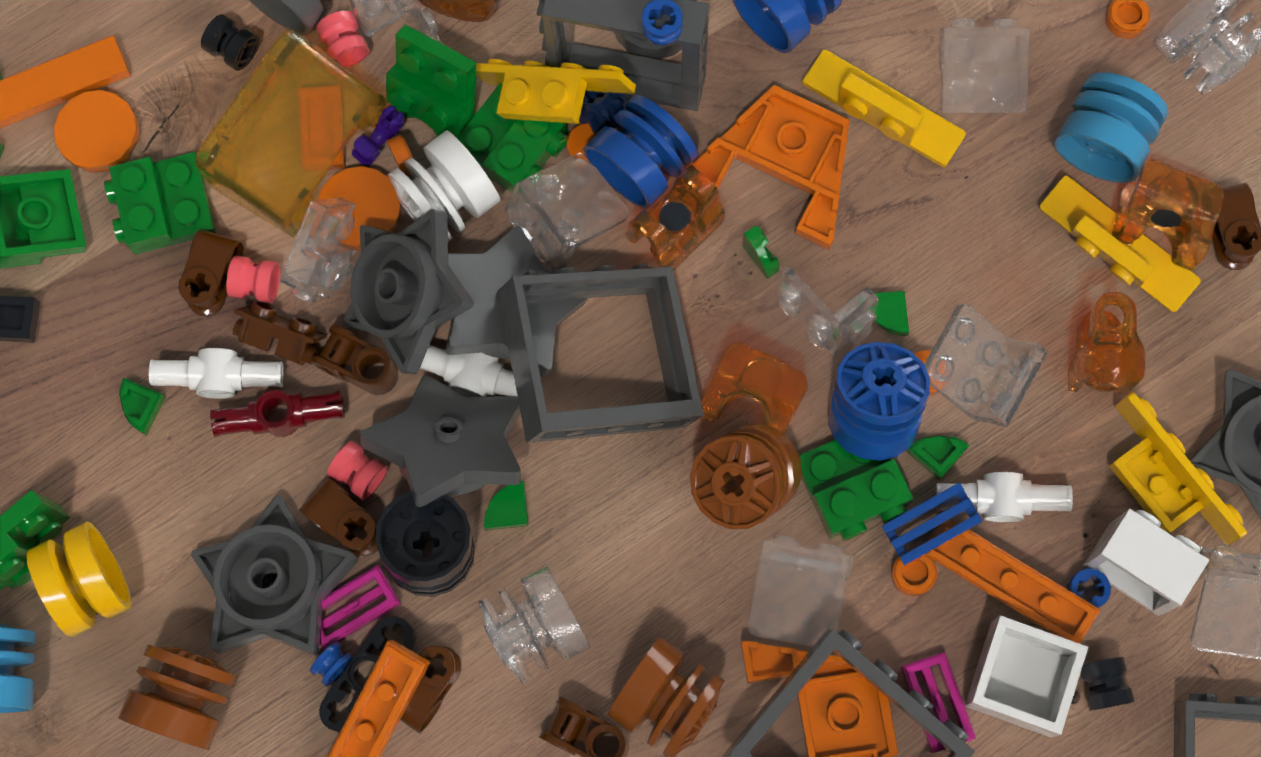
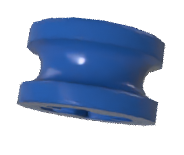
[642,0,683,45]
[1067,568,1111,608]
[310,642,353,687]

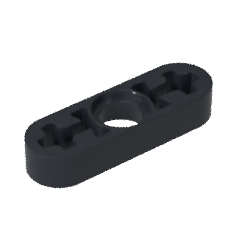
[319,616,416,732]

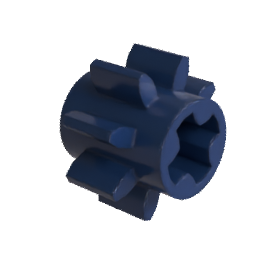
[579,91,627,133]

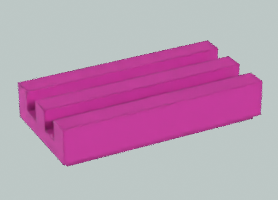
[320,565,401,650]
[901,652,976,754]

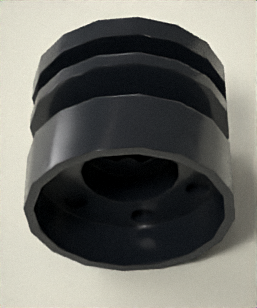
[375,491,475,597]

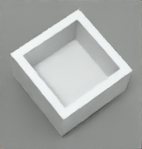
[1082,509,1209,616]
[964,615,1088,738]

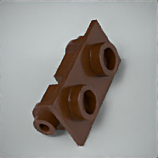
[233,302,328,366]

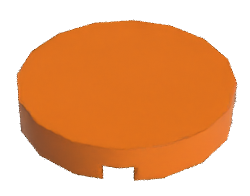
[54,90,140,173]
[316,166,402,251]

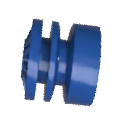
[732,0,842,53]
[583,94,698,209]
[828,342,930,461]

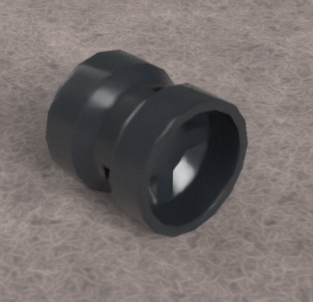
[201,14,260,71]
[1080,657,1135,711]

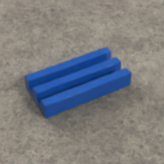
[882,482,983,566]

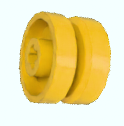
[26,521,132,638]

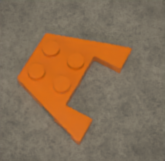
[682,85,850,250]
[741,641,898,757]

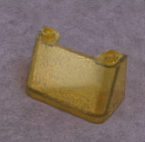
[195,28,387,238]

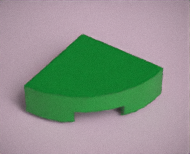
[742,225,779,279]
[860,291,909,336]
[119,378,166,436]
[906,436,970,480]
[484,481,529,531]

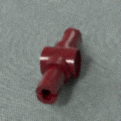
[210,390,345,437]

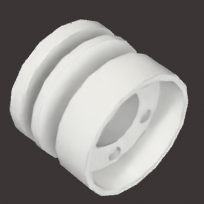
[388,130,500,241]

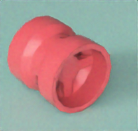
[316,11,370,68]
[226,255,280,304]
[327,441,388,501]

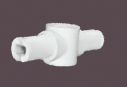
[420,345,517,397]
[149,348,284,399]
[936,472,1073,522]

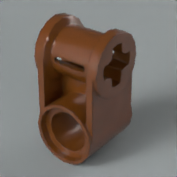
[1200,183,1261,270]
[178,229,244,317]
[310,324,398,395]
[299,477,378,557]
[401,646,461,734]
[539,696,629,757]

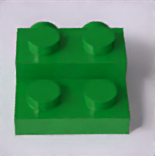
[386,24,476,138]
[457,82,569,198]
[104,152,217,255]
[0,169,86,269]
[799,440,913,541]
[0,490,70,590]

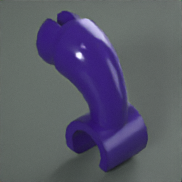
[352,106,404,167]

